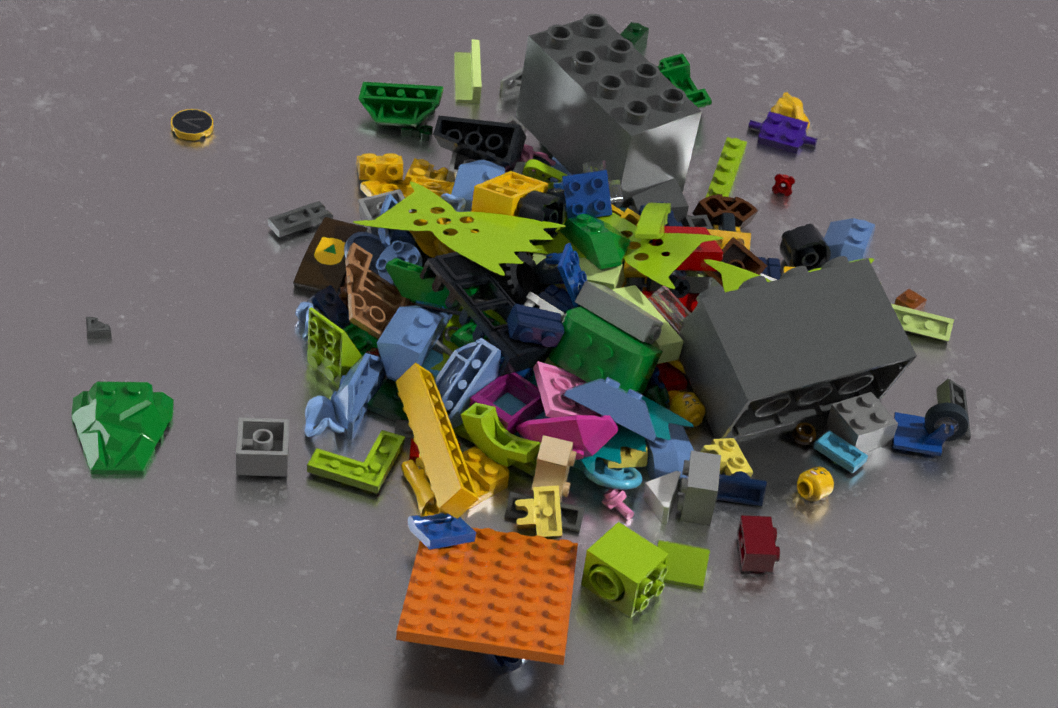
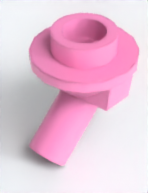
[602,488,634,520]

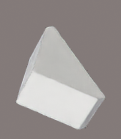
[644,471,681,524]

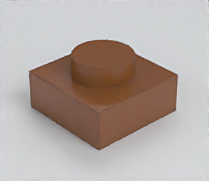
[894,289,927,310]

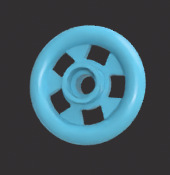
[584,459,642,490]

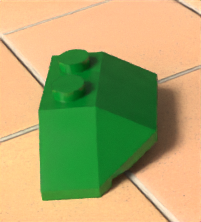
[358,82,444,127]
[559,214,630,270]
[385,258,481,309]

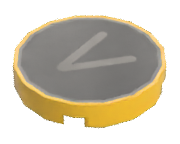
[171,109,214,141]

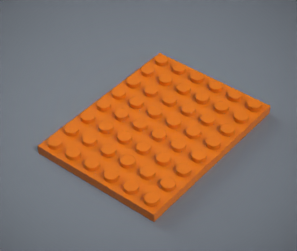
[396,527,578,665]

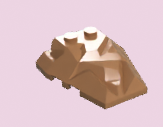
[345,243,416,339]

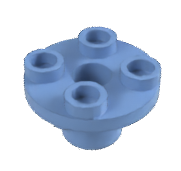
[376,240,422,286]

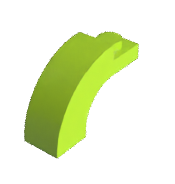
[461,403,541,467]

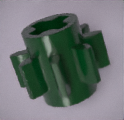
[643,384,670,408]

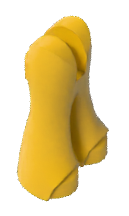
[401,457,441,517]

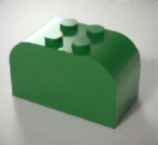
[548,306,663,394]

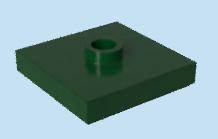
[367,378,409,421]

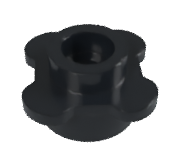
[624,277,648,291]

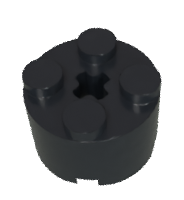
[517,190,565,241]
[780,224,831,271]

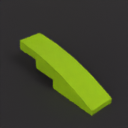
[635,203,671,239]

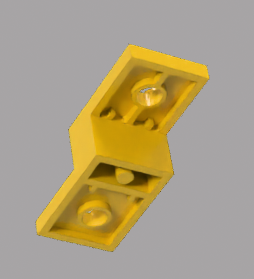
[445,171,549,235]

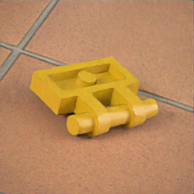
[403,158,448,185]

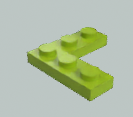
[307,430,405,494]

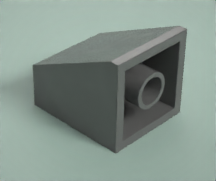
[628,179,689,225]

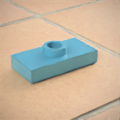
[814,431,868,474]

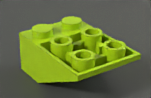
[307,307,362,386]

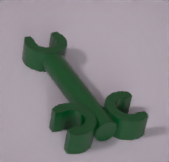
[401,110,435,141]

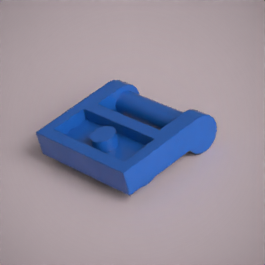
[407,513,476,550]

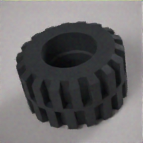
[491,252,541,305]

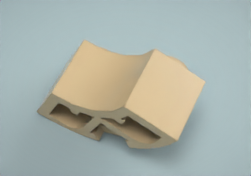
[531,435,577,502]

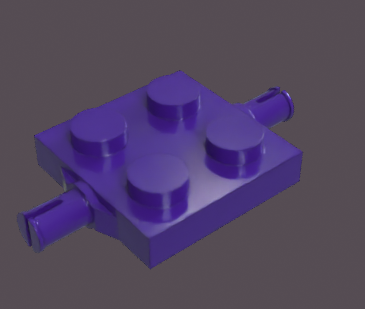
[748,112,818,154]

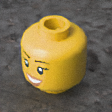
[670,392,705,428]
[797,466,834,502]

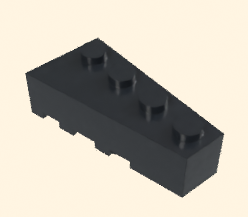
[433,115,526,172]

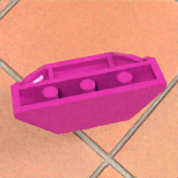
[516,415,618,460]

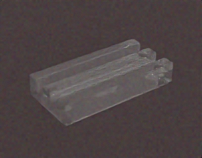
[648,286,691,334]

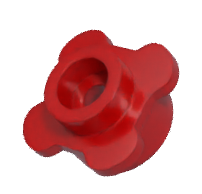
[772,174,795,196]

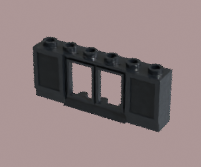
[419,252,552,375]

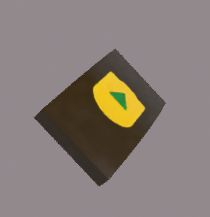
[293,217,368,295]

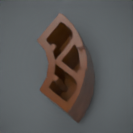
[692,194,759,232]

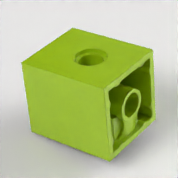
[581,522,669,618]

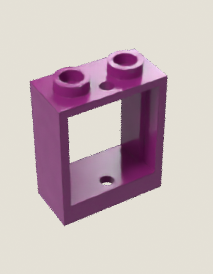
[470,372,544,435]

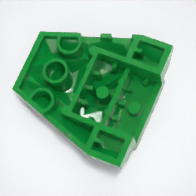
[657,53,712,109]
[71,381,174,475]

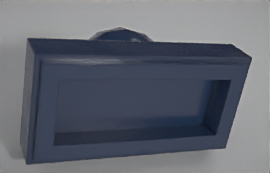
[716,471,767,506]

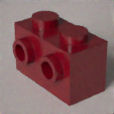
[737,515,780,572]

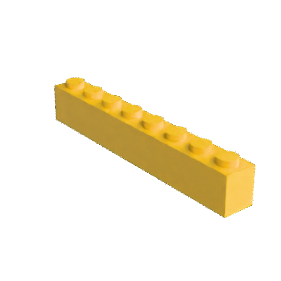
[395,362,479,519]

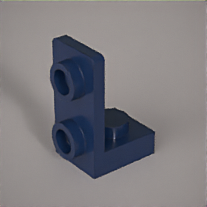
[307,285,352,329]

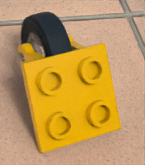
[707,213,751,250]

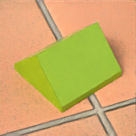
[657,539,710,590]

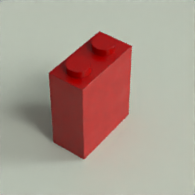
[652,226,724,271]

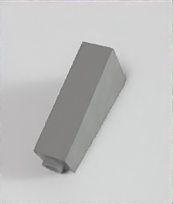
[575,281,663,344]

